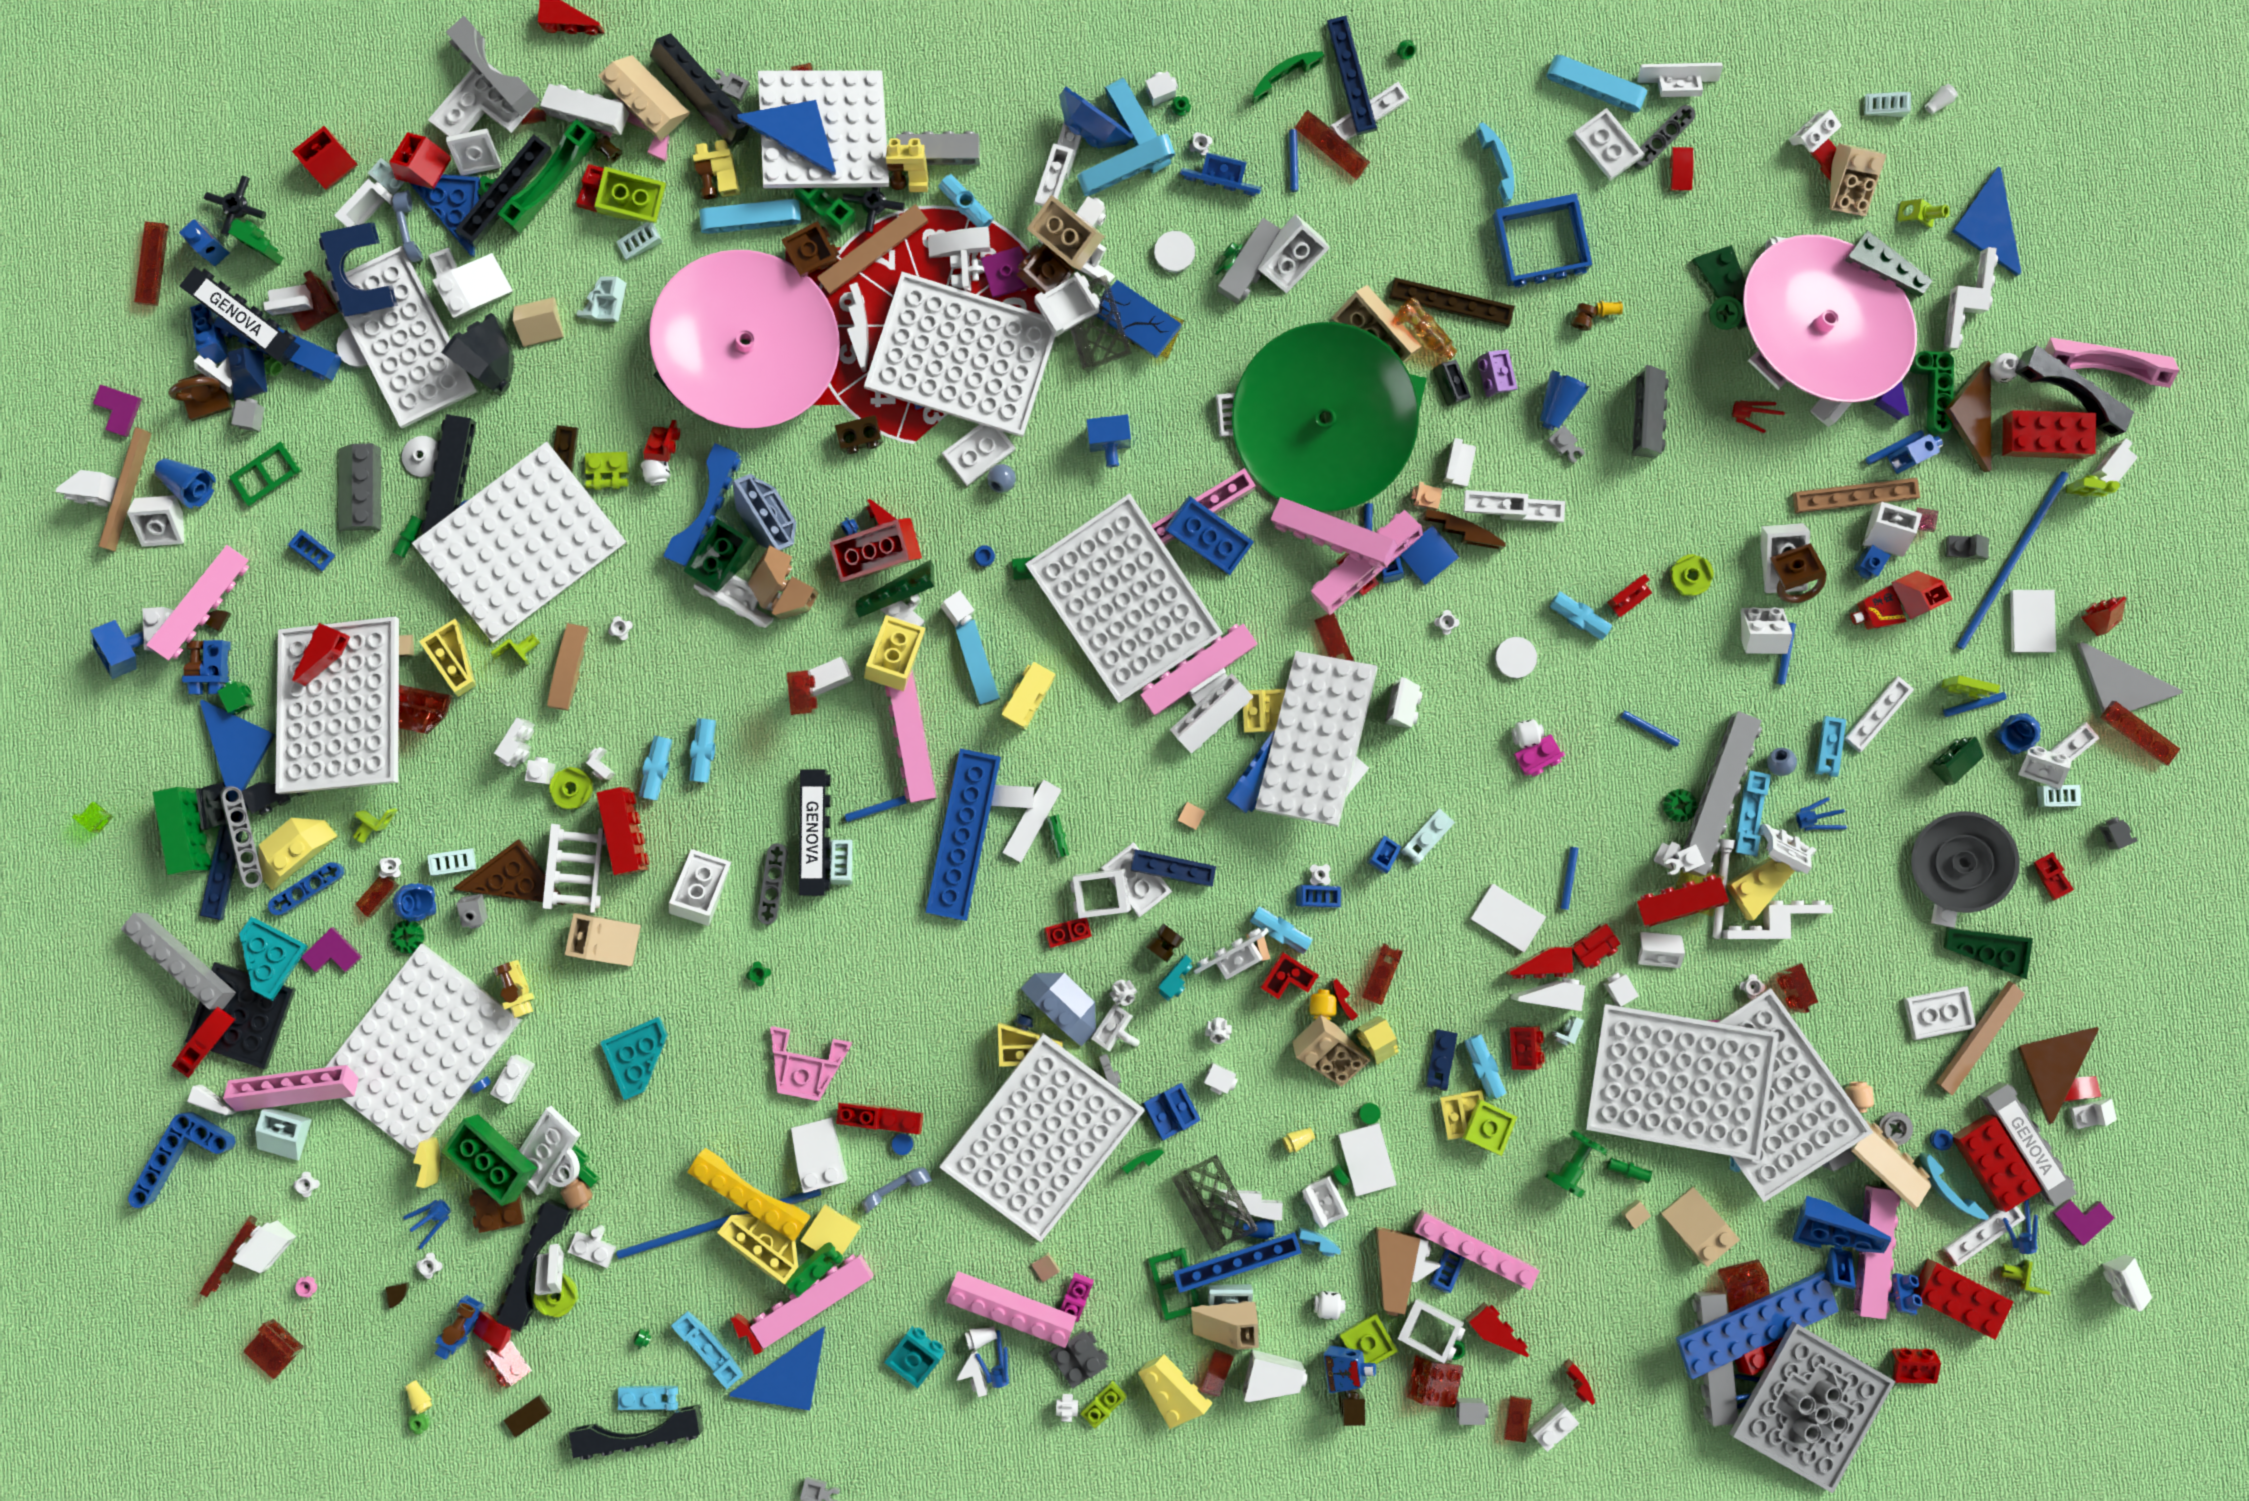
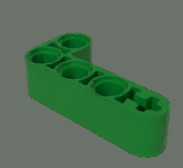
[1909,351,1955,436]

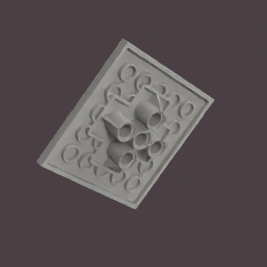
[1729,1321,1895,1493]

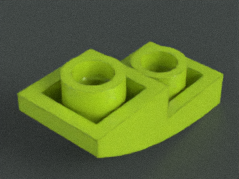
[1080,1380,1127,1429]

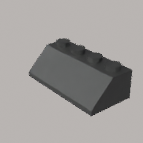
[1632,365,1669,458]
[338,443,381,531]

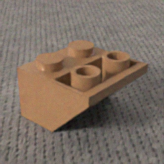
[748,545,792,609]
[771,576,819,620]

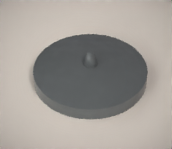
[1911,811,2020,913]

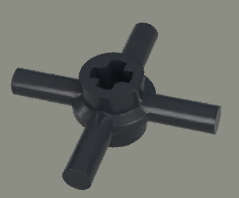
[204,175,266,236]
[843,187,905,234]

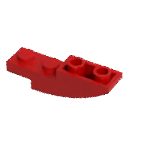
[171,1006,235,1078]
[836,1102,924,1135]

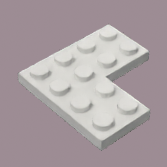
[428,63,536,136]

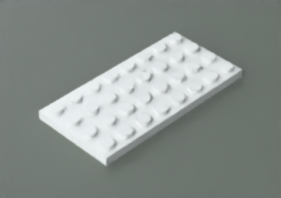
[326,246,477,428]
[1255,651,1378,827]

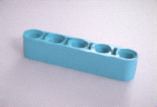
[1546,55,1647,113]
[1104,77,1171,174]
[1077,134,1175,196]
[699,199,801,234]

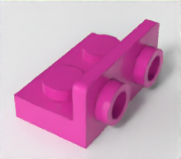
[1513,734,1565,777]

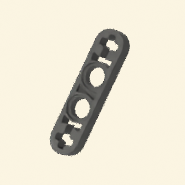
[1633,105,1695,169]
[758,843,788,924]

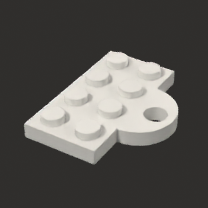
[519,1106,581,1195]

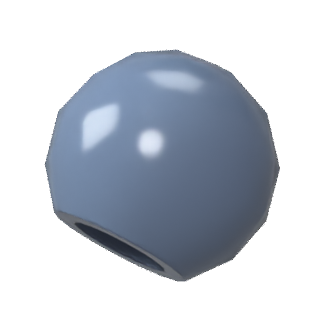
[987,464,1016,493]
[1767,747,1797,776]

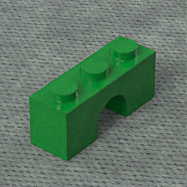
[794,188,855,235]

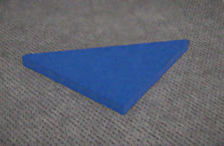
[737,100,836,175]
[1952,166,2021,276]
[410,174,481,257]
[200,699,275,802]
[730,1327,826,1410]

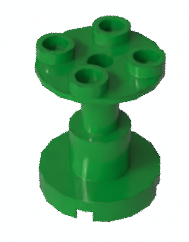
[1544,1129,1608,1199]

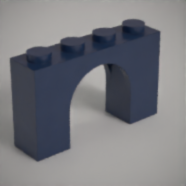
[319,222,398,317]

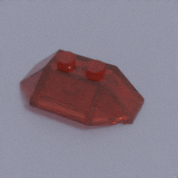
[398,685,452,734]

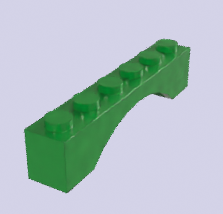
[498,119,598,234]

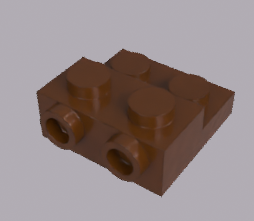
[781,221,840,278]
[1016,243,1075,294]
[469,1188,525,1233]

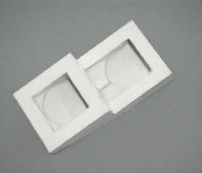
[429,248,458,277]
[991,785,1034,808]

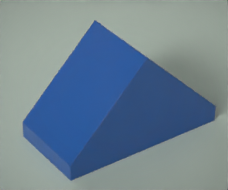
[1366,835,1401,874]
[1825,1247,1856,1289]

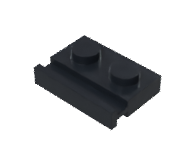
[196,782,233,830]

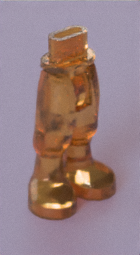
[1392,296,1458,361]

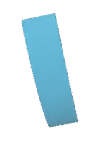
[1476,122,1514,206]
[955,620,1000,705]
[1735,771,1771,857]
[1919,1152,1989,1220]
[671,1311,743,1389]

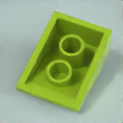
[595,167,666,223]

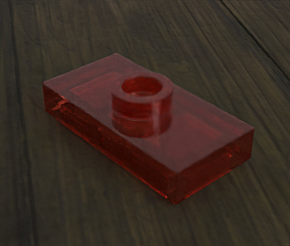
[1503,1395,1532,1443]

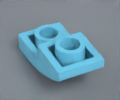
[1298,1227,1341,1257]

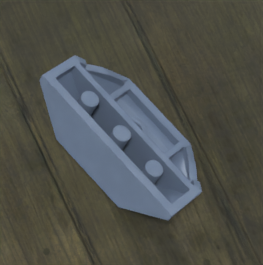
[732,474,797,551]
[1021,973,1096,1046]

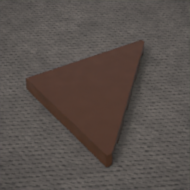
[1944,361,1991,472]
[453,839,566,905]
[2017,1027,2099,1125]

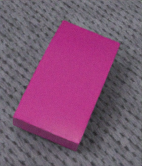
[1060,1272,1094,1322]

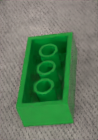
[152,787,211,875]
[442,1114,538,1206]

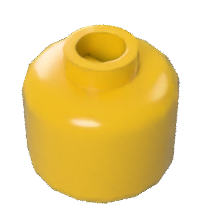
[1309,989,1337,1020]

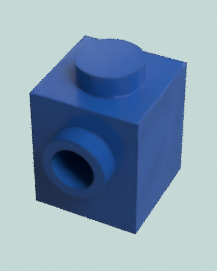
[1853,545,1891,580]

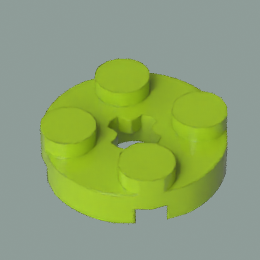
[1670,554,1714,596]
[549,767,593,809]
[534,1273,578,1317]

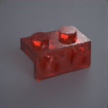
[483,1340,532,1389]

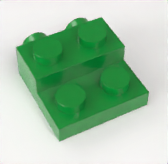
[228,219,284,265]

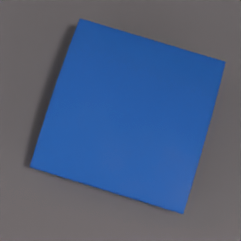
[1400,526,1459,585]
[1142,1083,1201,1141]

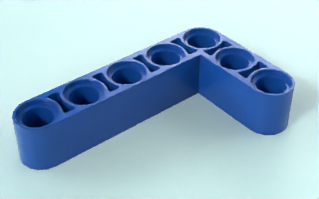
[128,1112,236,1208]

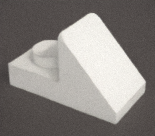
[194,355,233,394]
[2069,1098,2117,1129]
[1412,1236,1441,1282]
[956,1350,988,1397]

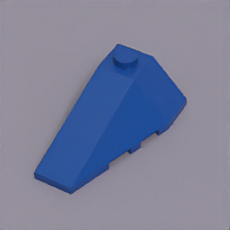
[1225,730,1275,814]
[1792,1196,1891,1253]

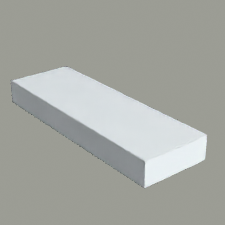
[2049,722,2100,761]

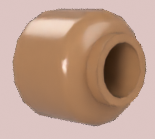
[561,1177,593,1211]

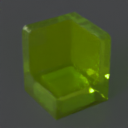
[72,802,113,833]

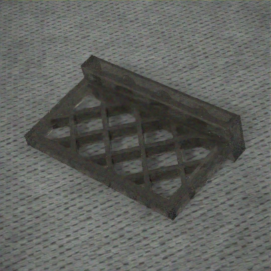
[1070,275,1132,372]
[1172,1155,1258,1253]

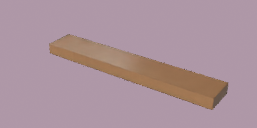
[817,204,928,295]
[99,427,152,551]
[1792,478,1920,514]
[1936,981,2025,1096]

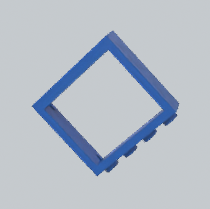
[1493,193,1592,288]

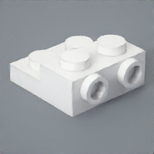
[494,717,535,767]

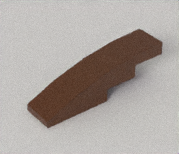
[1423,509,1506,550]

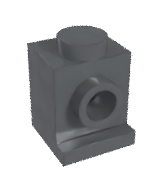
[2099,816,2138,850]

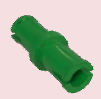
[392,515,423,558]
[1046,814,1070,858]
[1607,1157,1652,1184]

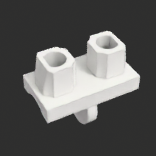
[950,249,984,292]

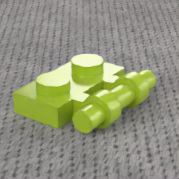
[585,451,629,490]
[2066,475,2120,497]

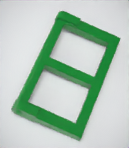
[229,441,301,507]
[1148,1248,1201,1320]

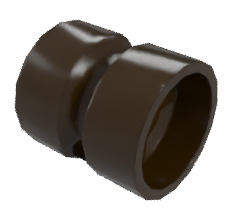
[1146,923,1184,962]

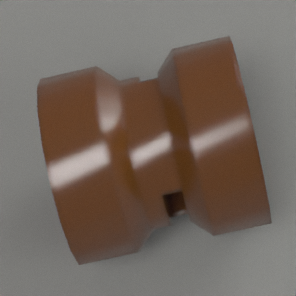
[1571,303,1597,331]

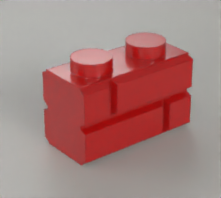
[1570,923,1621,969]

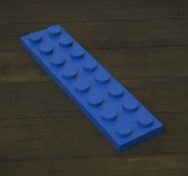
[925,748,1001,921]
[1676,1270,1839,1380]

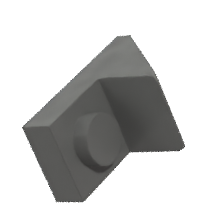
[1946,534,1989,559]

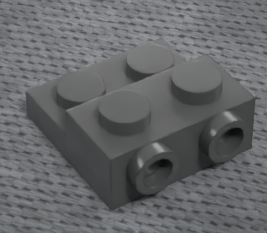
[1049,1328,1109,1389]

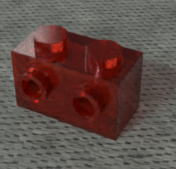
[787,670,818,716]

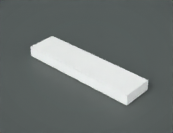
[1330,82,1410,144]
[1844,676,1914,752]
[1003,780,1062,862]
[1942,1206,2026,1267]

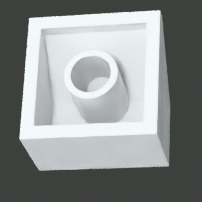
[127,495,184,547]

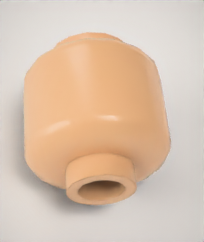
[1844,1081,1874,1113]

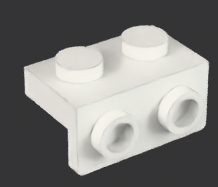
[1302,1176,1349,1229]

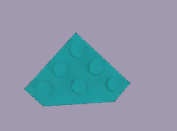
[239,916,308,1001]
[600,1016,668,1100]

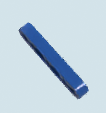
[268,862,344,915]

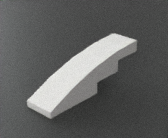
[847,283,869,372]

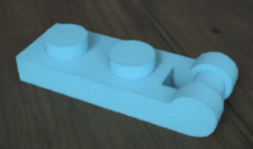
[1815,716,1846,777]
[618,1386,678,1410]

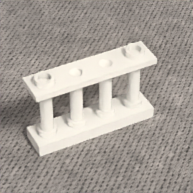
[543,824,607,912]

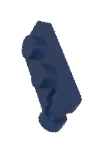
[1425,1029,1458,1091]

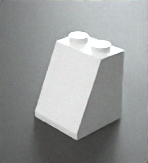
[1242,1350,1307,1402]

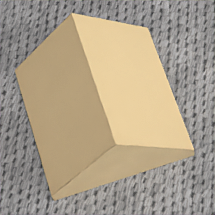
[513,297,564,347]

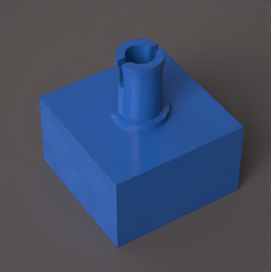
[1087,414,1131,468]
[90,620,144,679]

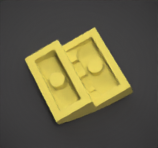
[1243,689,1286,733]
[1440,1089,1484,1140]
[413,1137,440,1188]
[801,1204,861,1255]

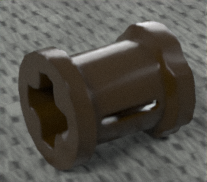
[594,135,622,164]

